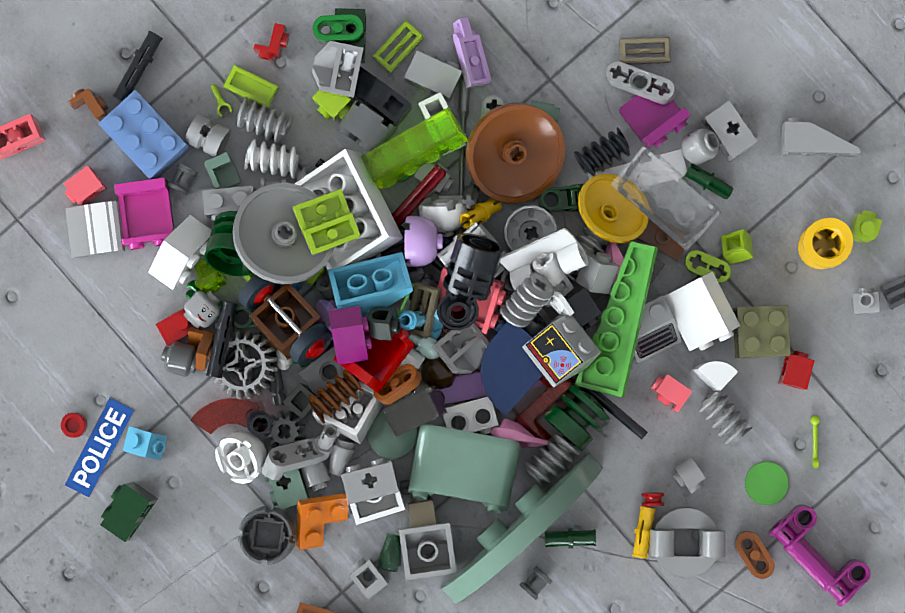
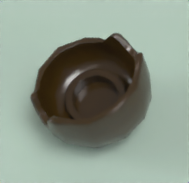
[421,356,459,390]

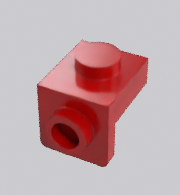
[253,23,290,61]

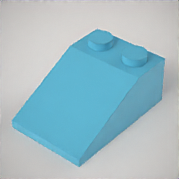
[328,252,413,316]

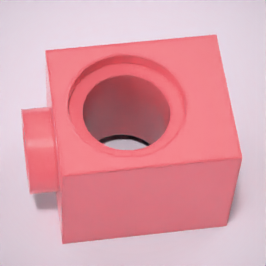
[63,165,107,205]

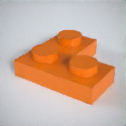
[296,493,349,550]

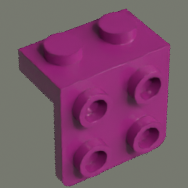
[619,82,691,150]

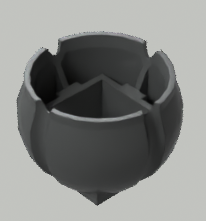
[238,506,296,565]

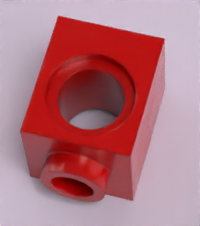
[778,351,815,390]

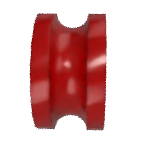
[641,492,664,506]

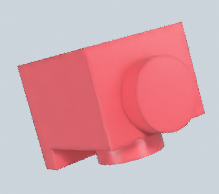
[650,374,692,412]

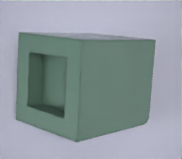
[204,152,241,189]

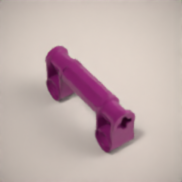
[768,505,871,607]

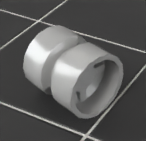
[185,114,231,157]

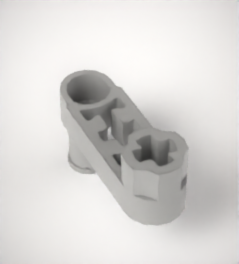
[261,424,339,480]

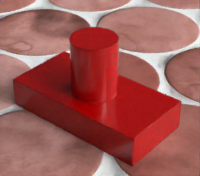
[155,308,203,346]

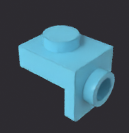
[123,426,167,460]

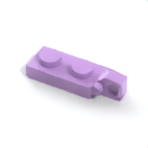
[453,18,492,88]

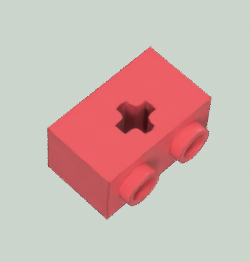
[0,114,46,161]

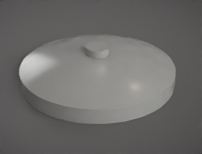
[233,183,334,284]

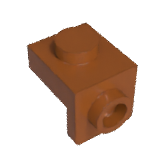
[68,88,108,121]
[188,328,214,371]

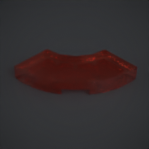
[190,398,260,434]

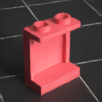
[438,266,507,334]

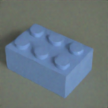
[98,90,191,179]

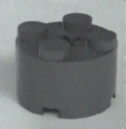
[338,100,397,156]

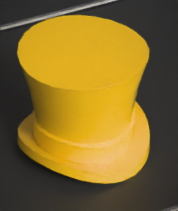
[798,218,853,269]

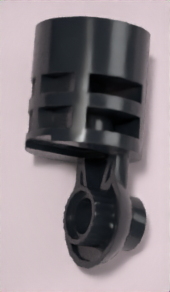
[437,233,504,330]

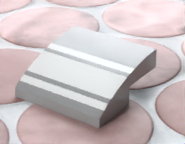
[65,201,125,258]

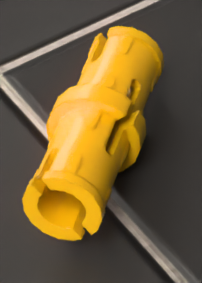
[459,198,502,229]
[632,506,656,559]

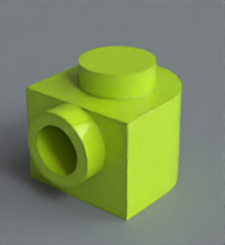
[850,210,883,243]

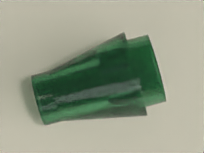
[376,533,401,572]

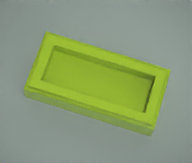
[223,65,279,110]

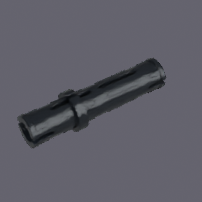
[112,31,163,101]
[206,301,238,379]

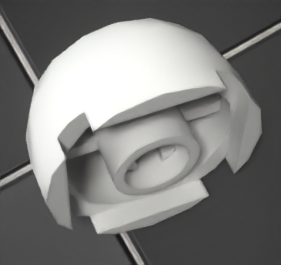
[418,195,469,237]
[215,431,267,484]

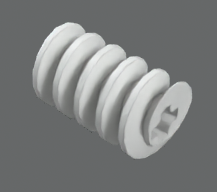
[244,139,299,179]

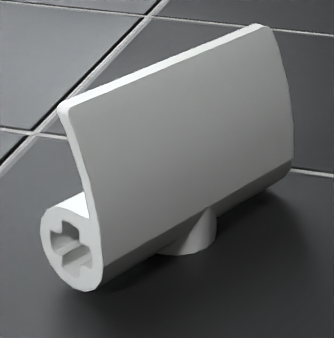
[500,228,588,291]

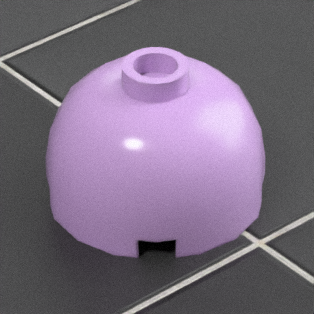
[405,216,443,267]

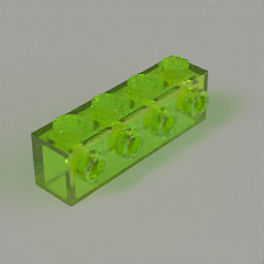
[361,107,468,189]

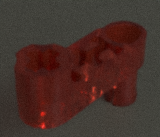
[513,375,573,447]

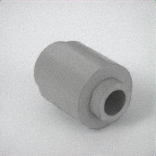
[299,461,330,492]

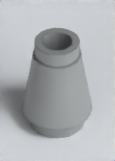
[328,437,356,476]

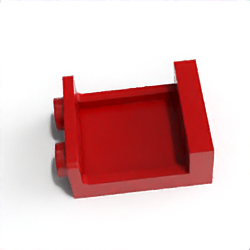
[333,327,415,393]

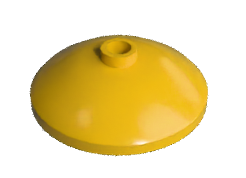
[578,174,649,243]

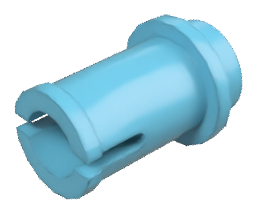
[398,310,425,330]

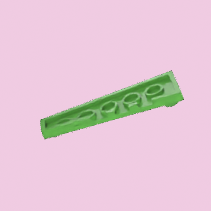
[575,241,658,397]

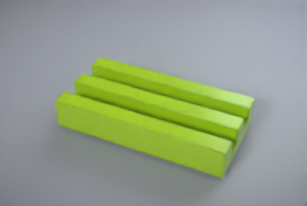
[372,20,424,74]

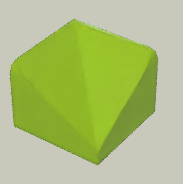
[721,229,754,265]

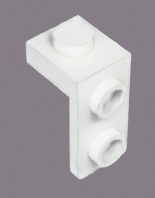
[545,275,574,316]

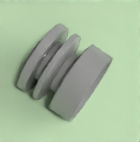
[504,205,558,251]

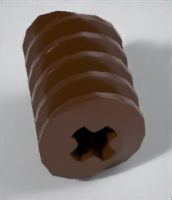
[308,369,365,424]

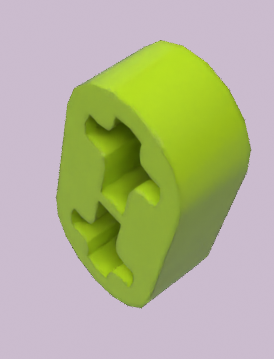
[684,250,731,283]

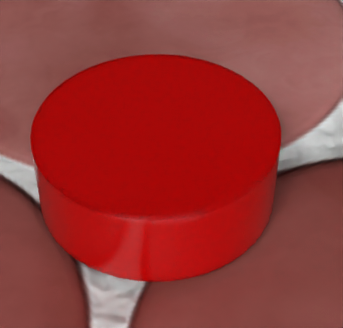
[60,413,87,438]

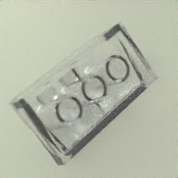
[610,145,721,251]

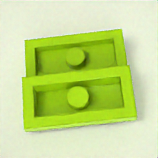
[292,189,361,255]

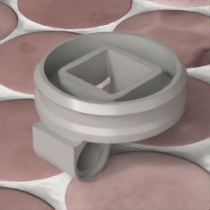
[650,507,725,577]

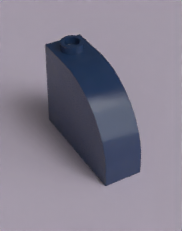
[481,319,543,416]

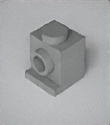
[414,156,455,196]
[349,558,389,600]

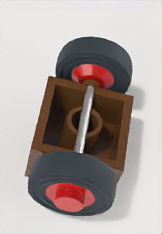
[238,275,333,365]

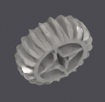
[213,331,278,399]

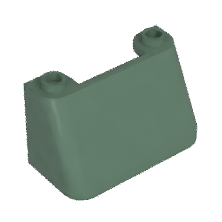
[407,424,521,514]

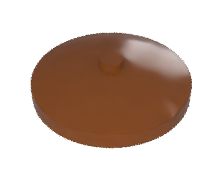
[466,103,565,203]

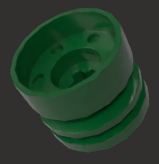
[204,211,253,277]
[543,384,611,451]

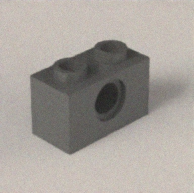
[299,347,355,397]

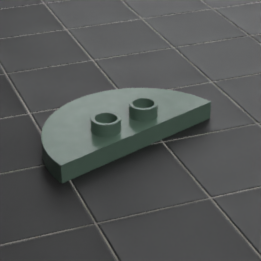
[441,452,603,604]

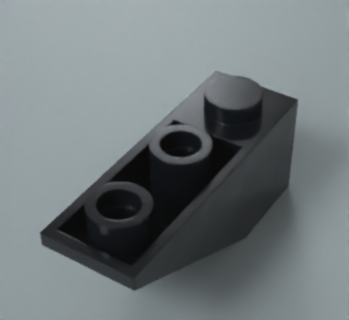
[355,66,412,128]

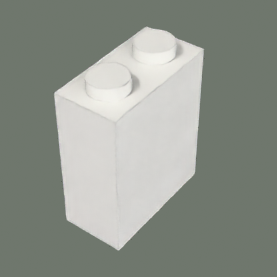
[663,272,740,351]

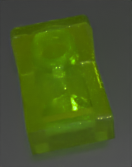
[194,260,227,293]

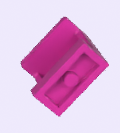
[114,178,174,250]

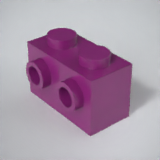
[329,306,372,365]

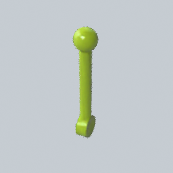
[810,415,820,468]

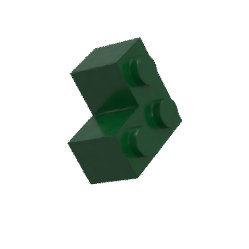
[100,482,158,542]

